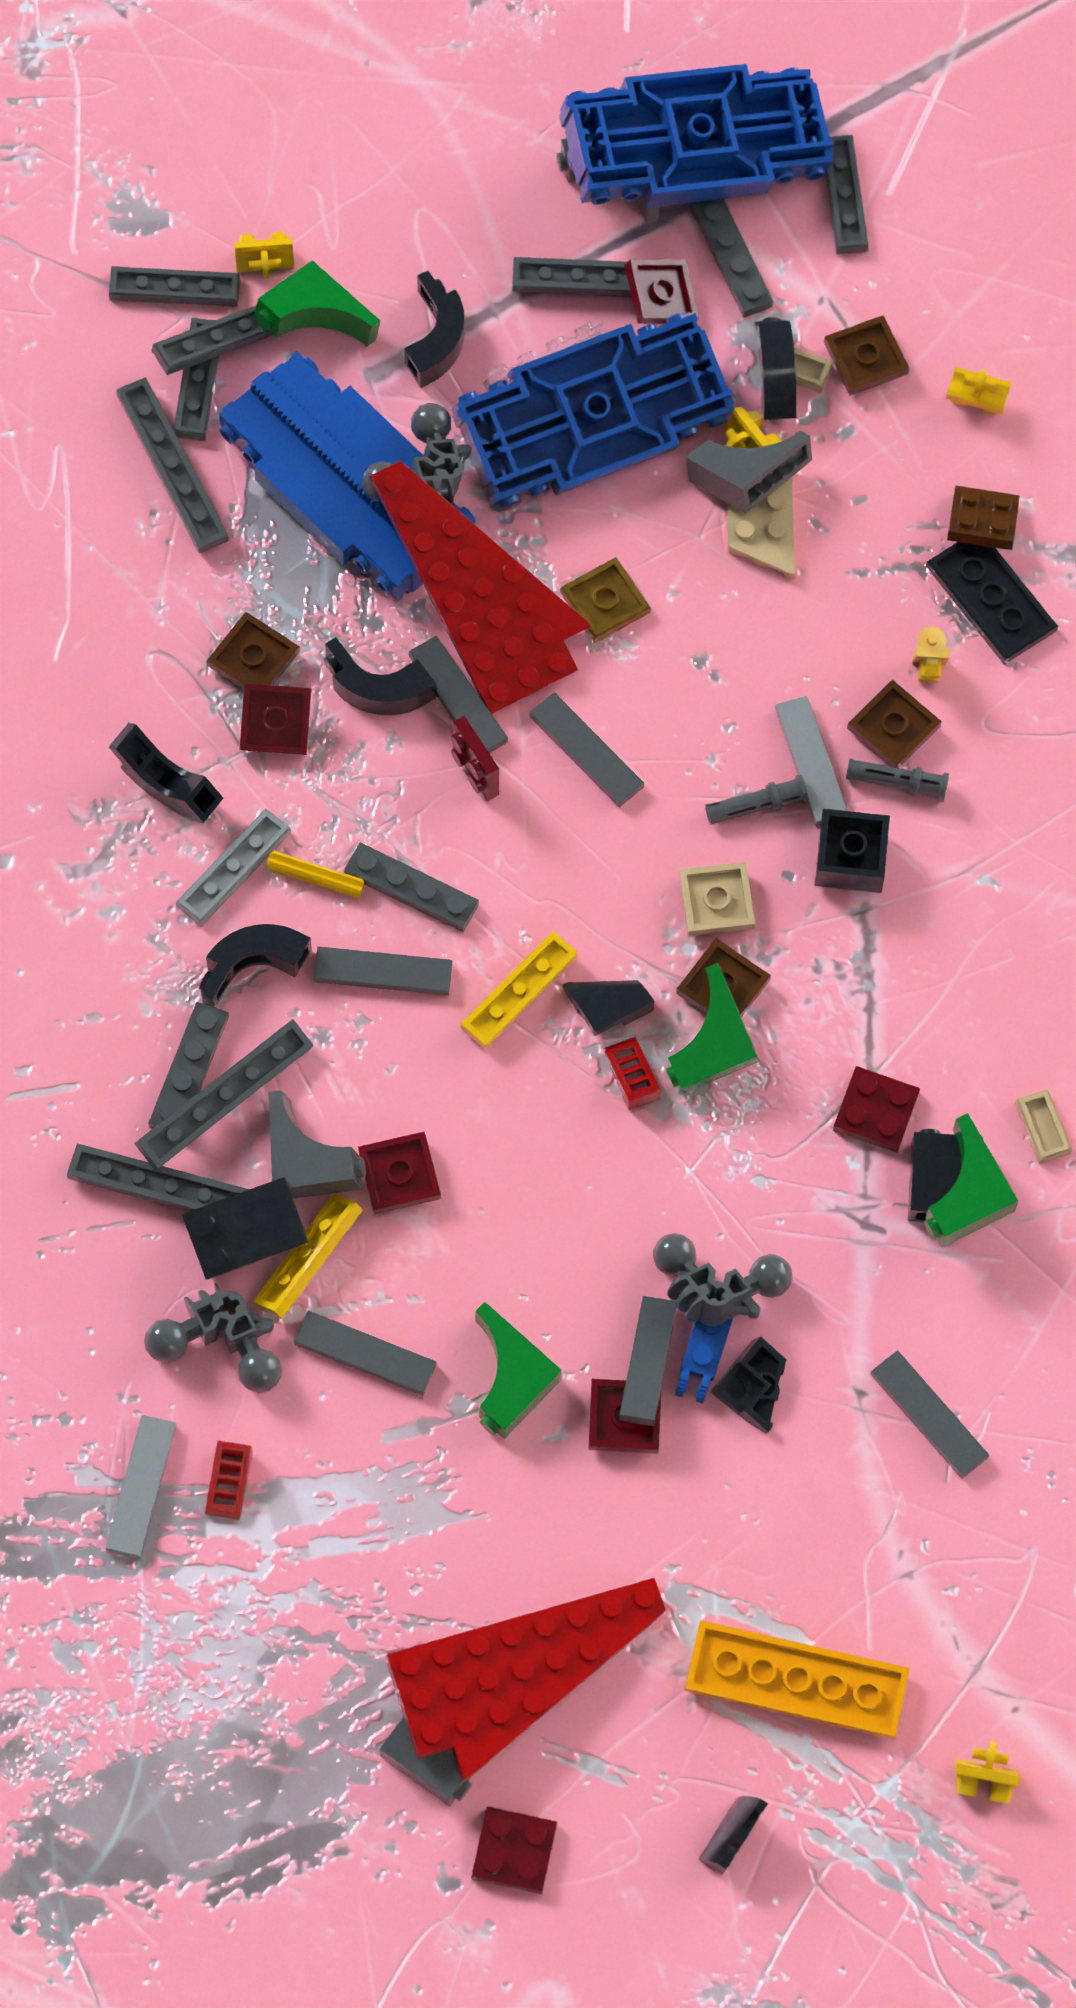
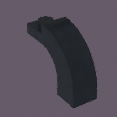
[404,270,464,388]
[754,317,797,420]
[324,637,437,715]
[108,722,224,823]
[199,924,312,1008]

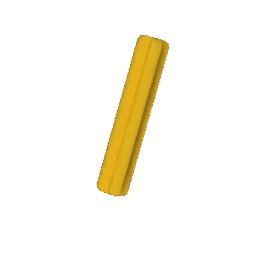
[267,851,364,898]

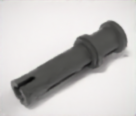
[846,758,950,802]
[705,774,809,825]

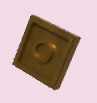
[560,557,651,644]

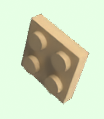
[679,862,755,936]

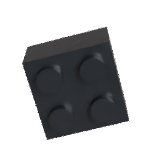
[814,809,890,893]

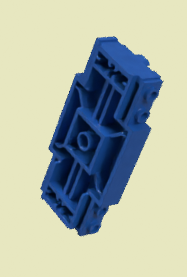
[559,64,834,208]
[452,312,734,508]
[219,351,475,601]

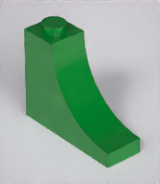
[254,260,381,346]
[666,963,760,1093]
[924,1113,1019,1248]
[475,1302,562,1439]

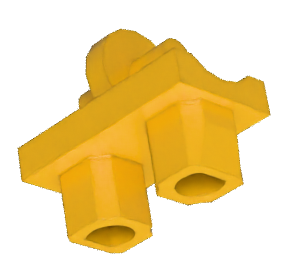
[234,231,294,279]
[946,367,1012,415]
[724,406,781,448]
[912,626,950,682]
[954,1740,1021,1804]

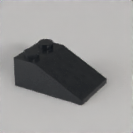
[182,1177,309,1280]

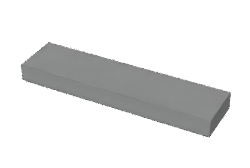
[775,696,848,826]
[176,808,291,927]
[105,1415,176,1559]

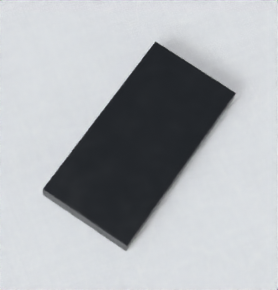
[926,542,1058,665]

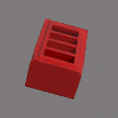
[604,1037,661,1110]
[205,1440,253,1520]

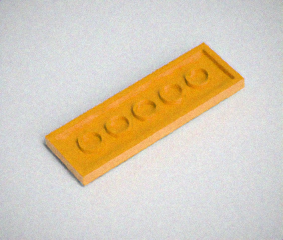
[684,1620,910,1740]

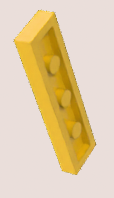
[461,931,578,1050]
[253,1193,363,1319]

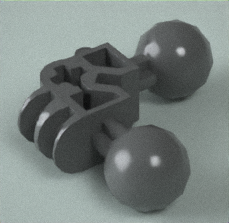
[362,403,471,504]
[653,1233,793,1327]
[144,1283,282,1393]

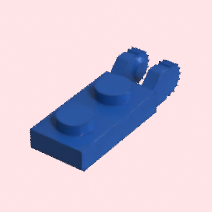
[675,1317,734,1404]

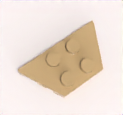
[727,477,795,579]

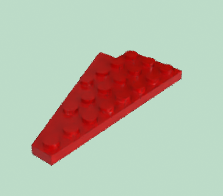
[369,461,591,714]
[385,1577,666,1782]

